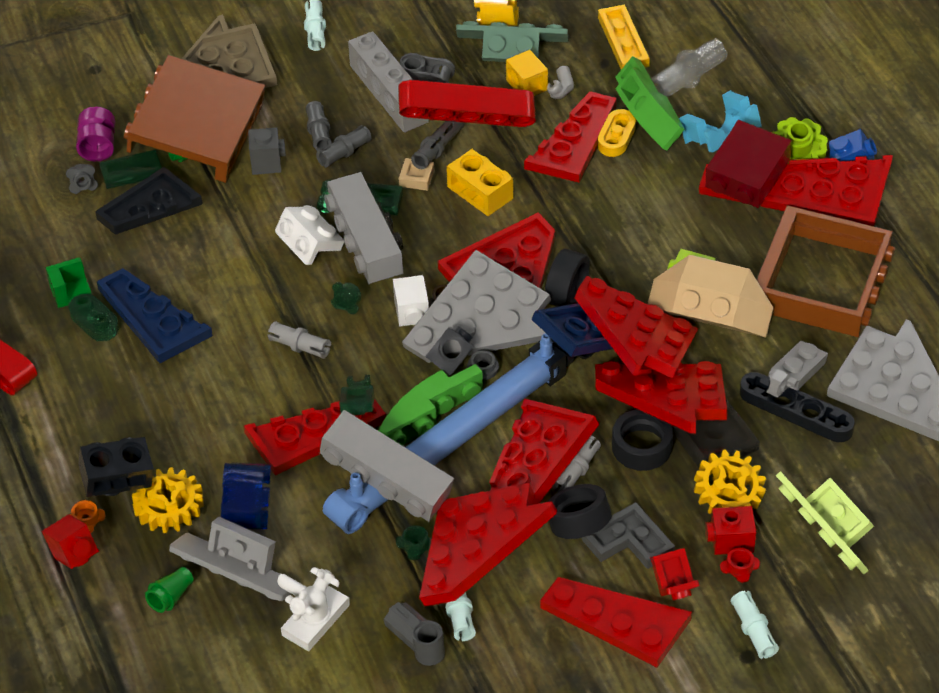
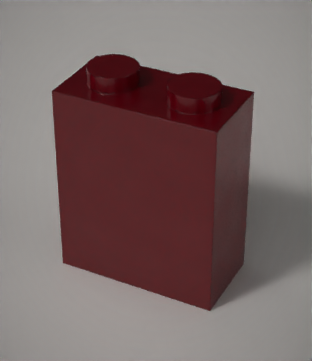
[705,120,792,208]

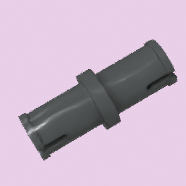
[305,101,332,151]
[316,125,372,168]

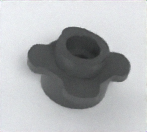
[66,164,98,194]

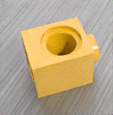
[506,50,548,96]

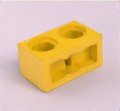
[447,149,513,216]

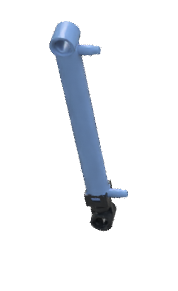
[322,333,595,534]

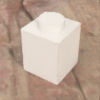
[393,275,429,326]

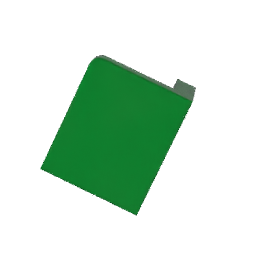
[45,257,92,308]

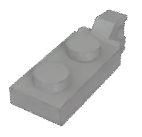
[767,341,828,398]

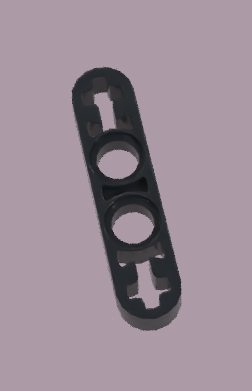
[740,372,855,442]

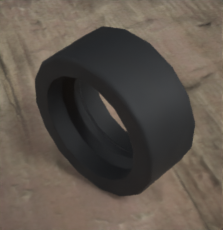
[545,248,590,307]
[612,409,673,471]
[548,484,612,539]

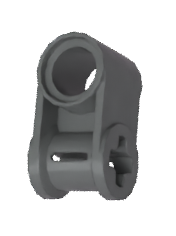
[400,53,455,83]

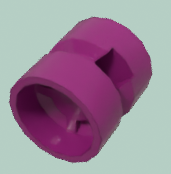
[76,107,115,162]

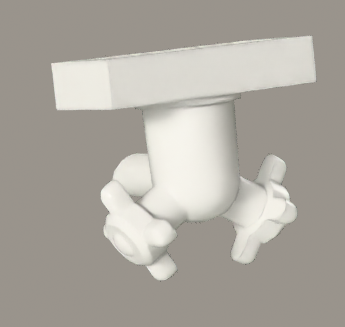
[277,567,350,651]

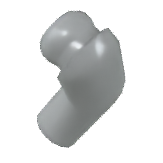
[547,66,574,99]

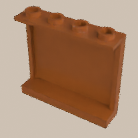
[124,55,265,183]

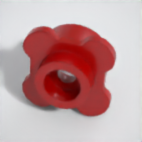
[720,547,760,583]

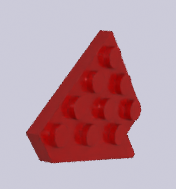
[438,212,555,289]
[574,276,698,378]
[595,361,727,434]
[419,483,557,606]

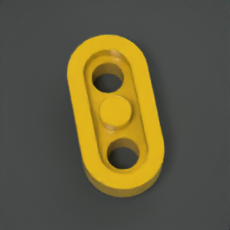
[598,109,636,157]

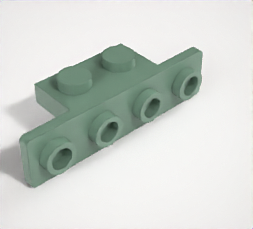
[456,21,568,62]

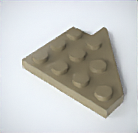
[182,14,277,88]

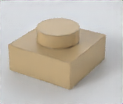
[399,158,434,191]

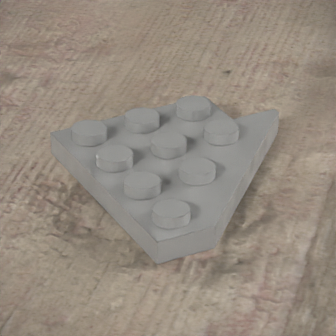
[402,250,552,363]
[827,319,939,441]

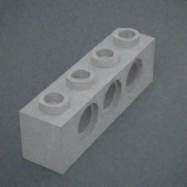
[348,31,429,132]

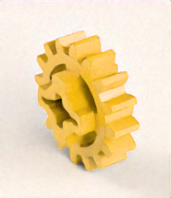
[694,449,766,514]
[132,467,204,533]

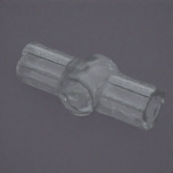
[651,38,727,98]

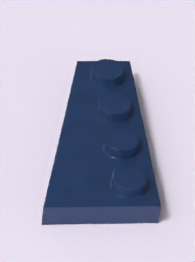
[97,268,213,364]

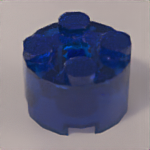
[221,462,271,530]

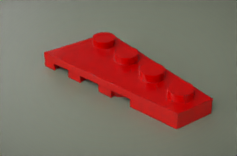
[524,92,617,183]
[244,393,386,476]
[540,577,692,668]

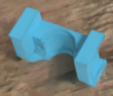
[679,90,762,153]

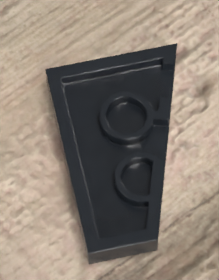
[95,167,203,235]

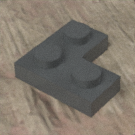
[582,502,675,569]

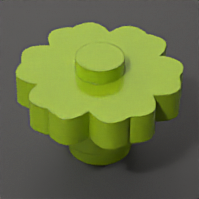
[772,117,828,164]

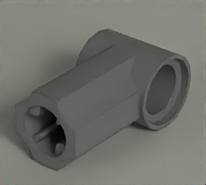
[384,602,445,666]

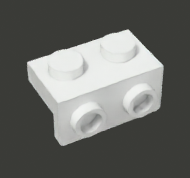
[275,205,345,265]

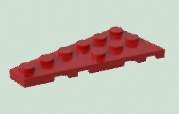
[699,155,893,226]
[489,398,600,505]

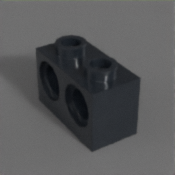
[78,437,154,497]

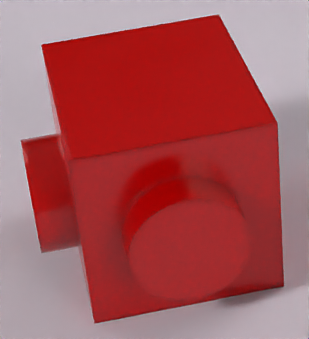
[705,506,756,555]
[41,514,99,569]

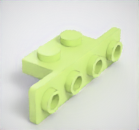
[776,471,874,574]

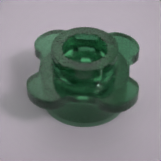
[331,282,361,314]
[396,525,432,560]

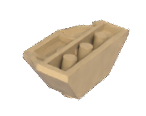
[648,255,774,338]

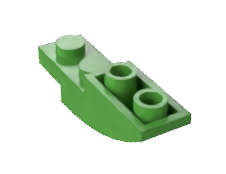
[615,56,685,151]
[378,364,483,446]

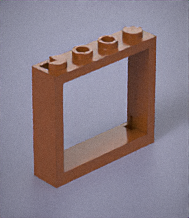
[757,205,895,337]

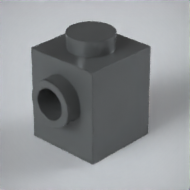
[248,127,286,175]

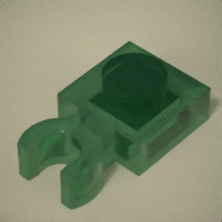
[339,375,375,415]

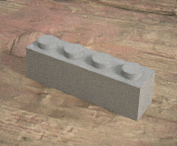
[324,172,403,284]
[320,410,454,522]

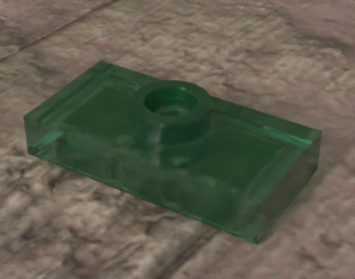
[99,150,162,189]

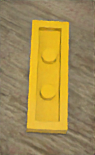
[598,4,649,69]

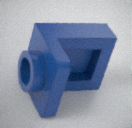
[829,129,877,161]

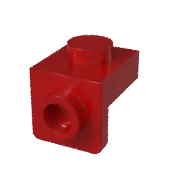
[650,548,700,600]

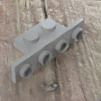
[169,517,291,601]

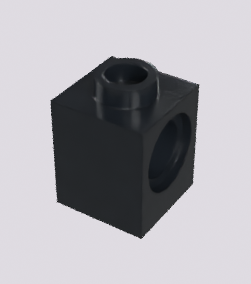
[425,326,475,376]

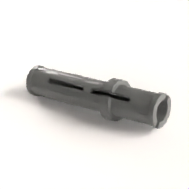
[411,121,464,170]

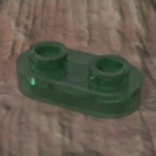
[68,294,119,341]

